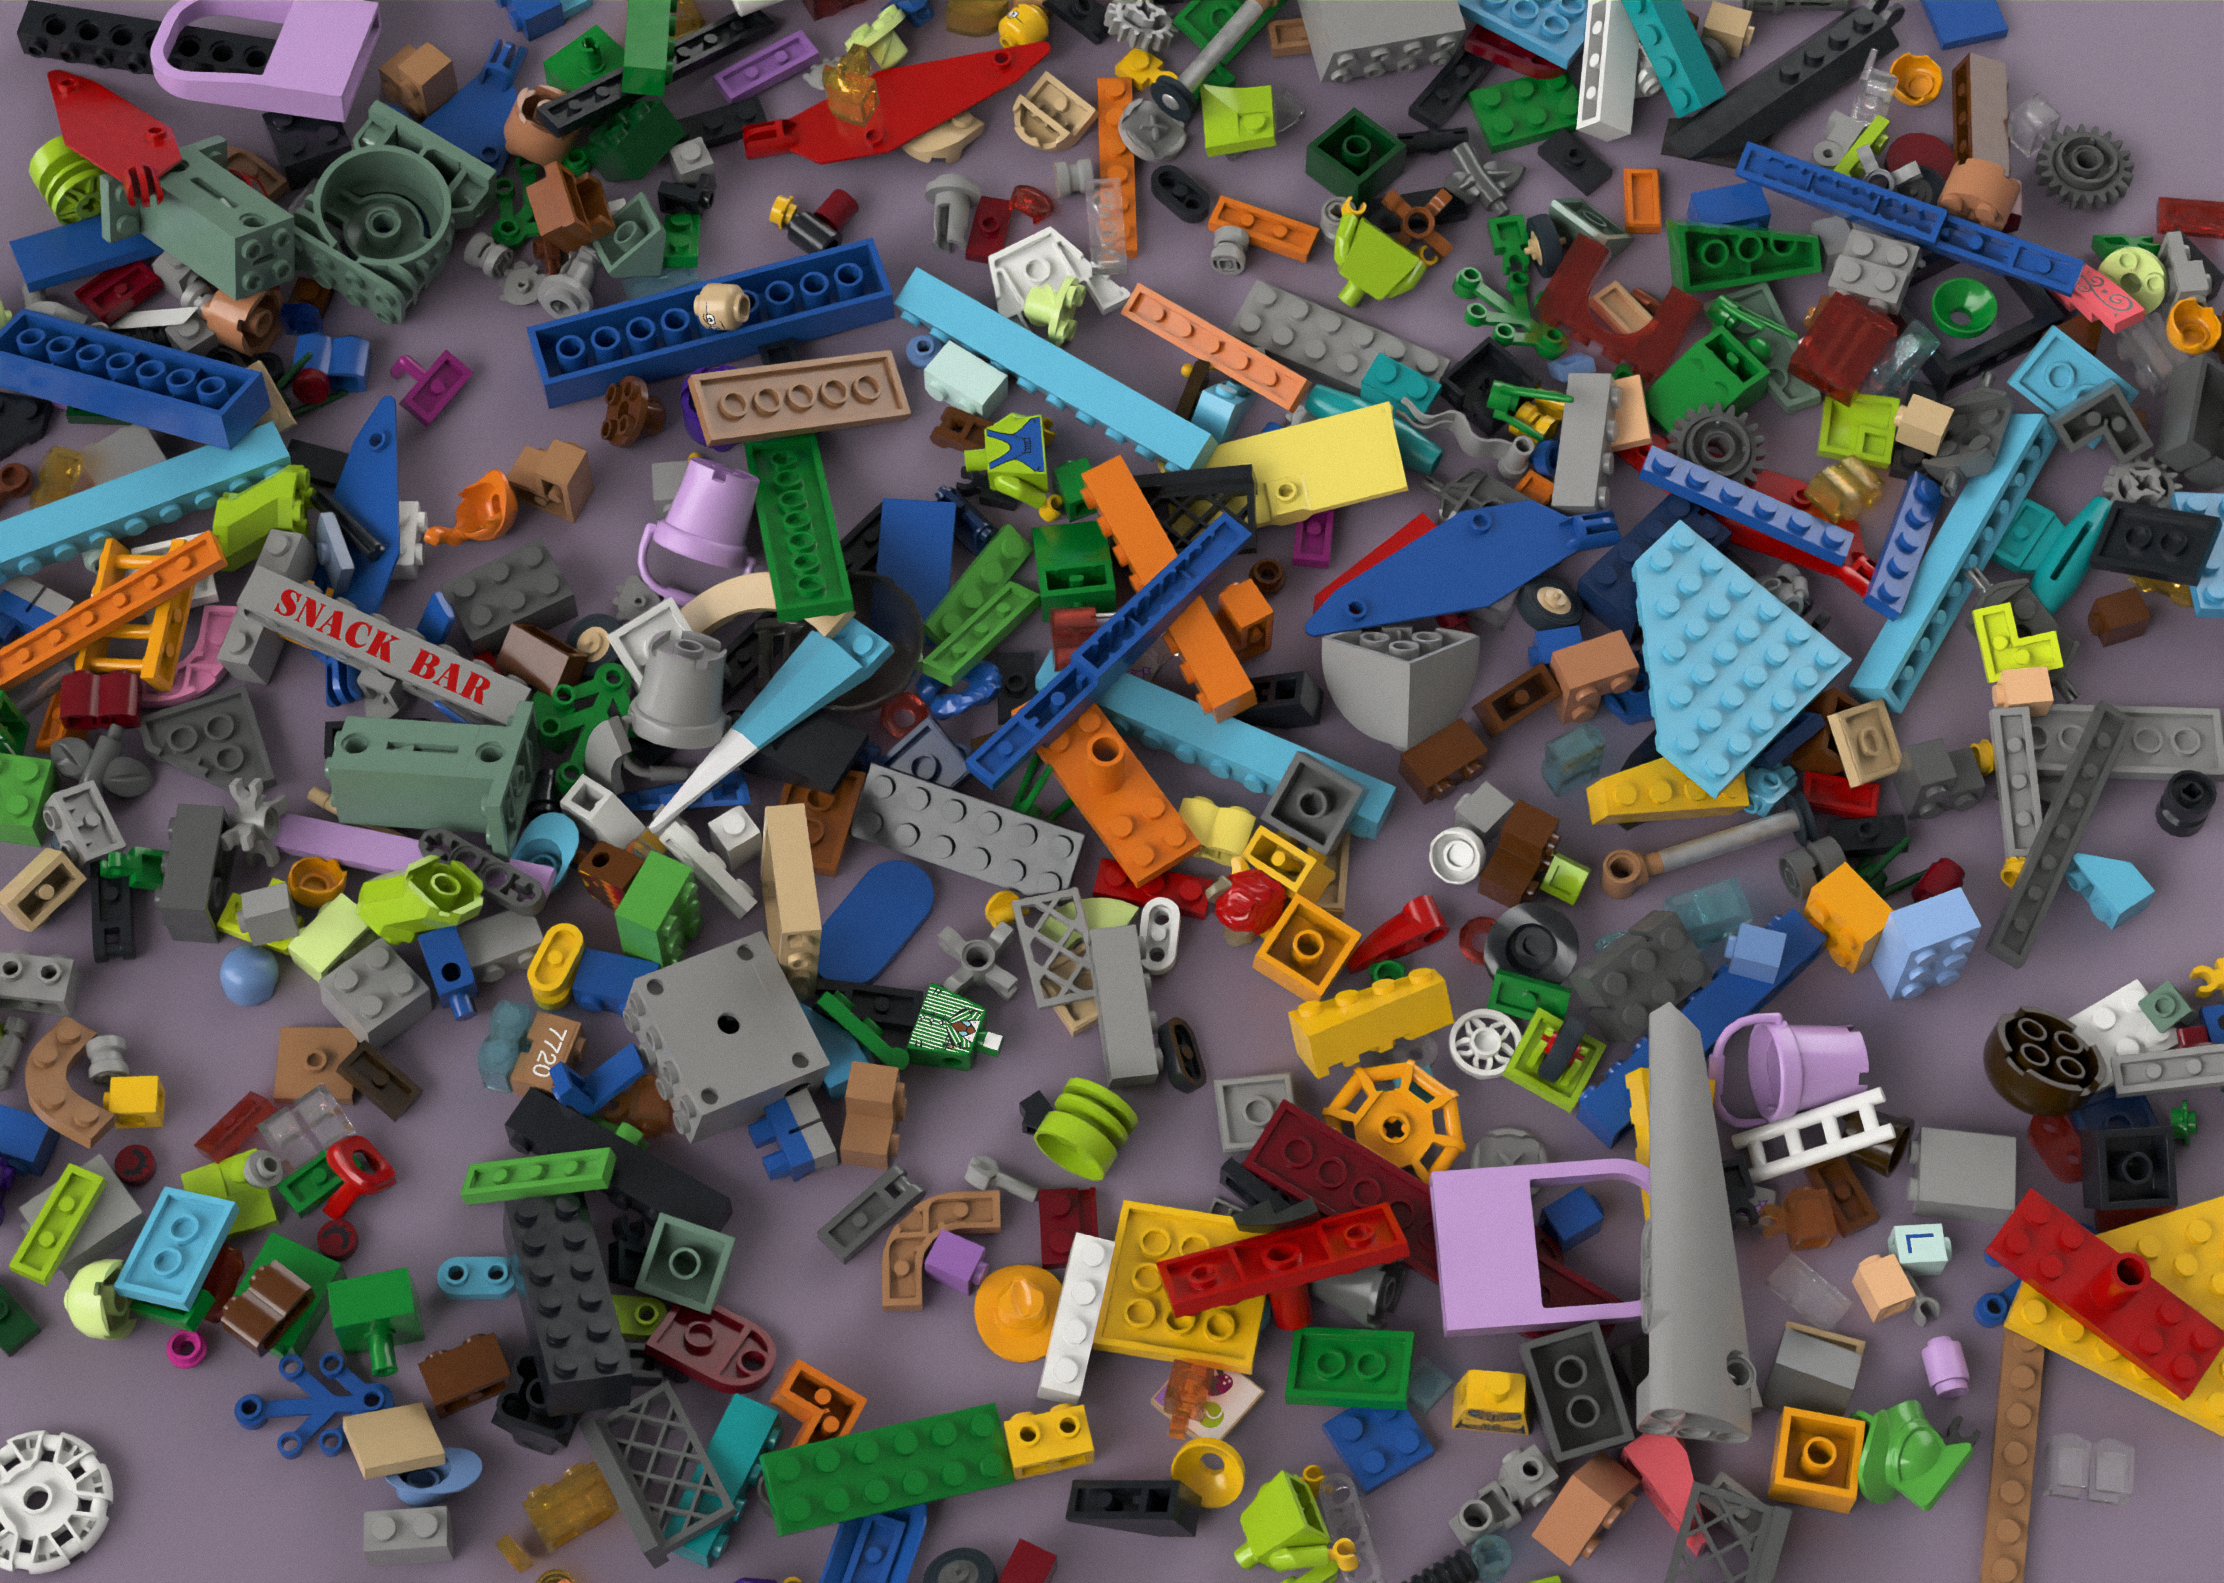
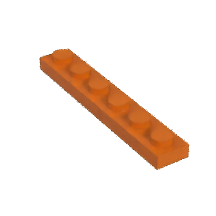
[1097,77,1137,259]
[1120,283,1312,414]

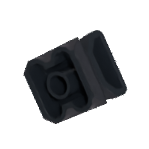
[491,1347,585,1455]

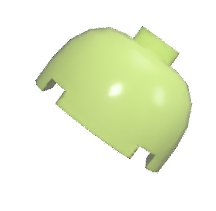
[64,1259,137,1340]

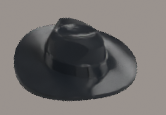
[1484,901,1579,985]

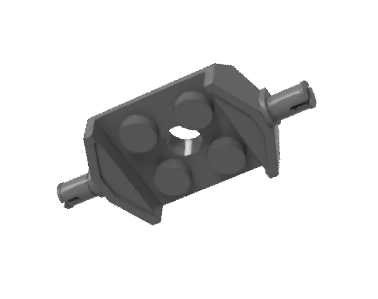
[1922,371,2014,497]
[1420,468,1563,566]
[1964,565,2081,704]

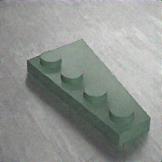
[1699,281,1821,414]

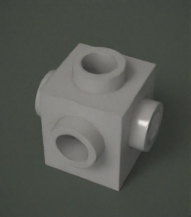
[1497,1444,1559,1513]

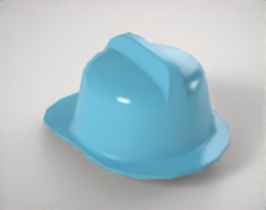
[511,812,579,894]

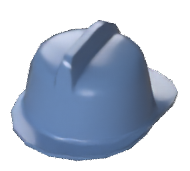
[384,1447,483,1508]

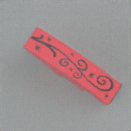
[2047,264,2145,334]

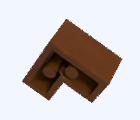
[1478,799,1562,908]

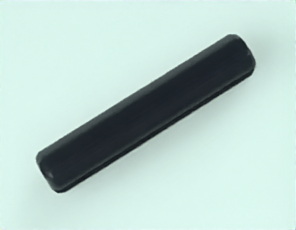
[310,488,385,561]

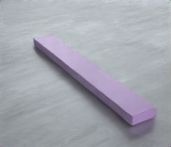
[271,812,557,902]

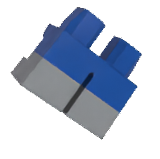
[0,575,77,646]
[748,1088,838,1182]

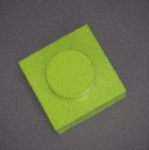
[1539,852,1592,906]

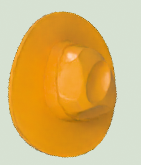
[974,1265,1062,1363]

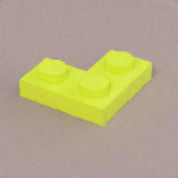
[1972,602,2064,684]

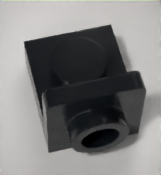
[657,173,715,219]

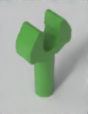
[582,1114,650,1151]

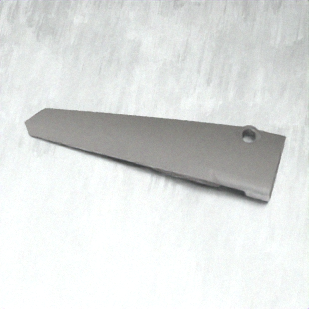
[1636,1002,1757,1444]

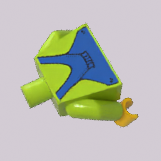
[964,412,1063,522]

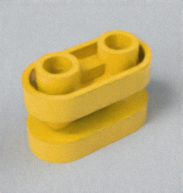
[527,923,585,1011]

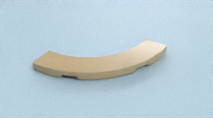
[680,572,856,639]

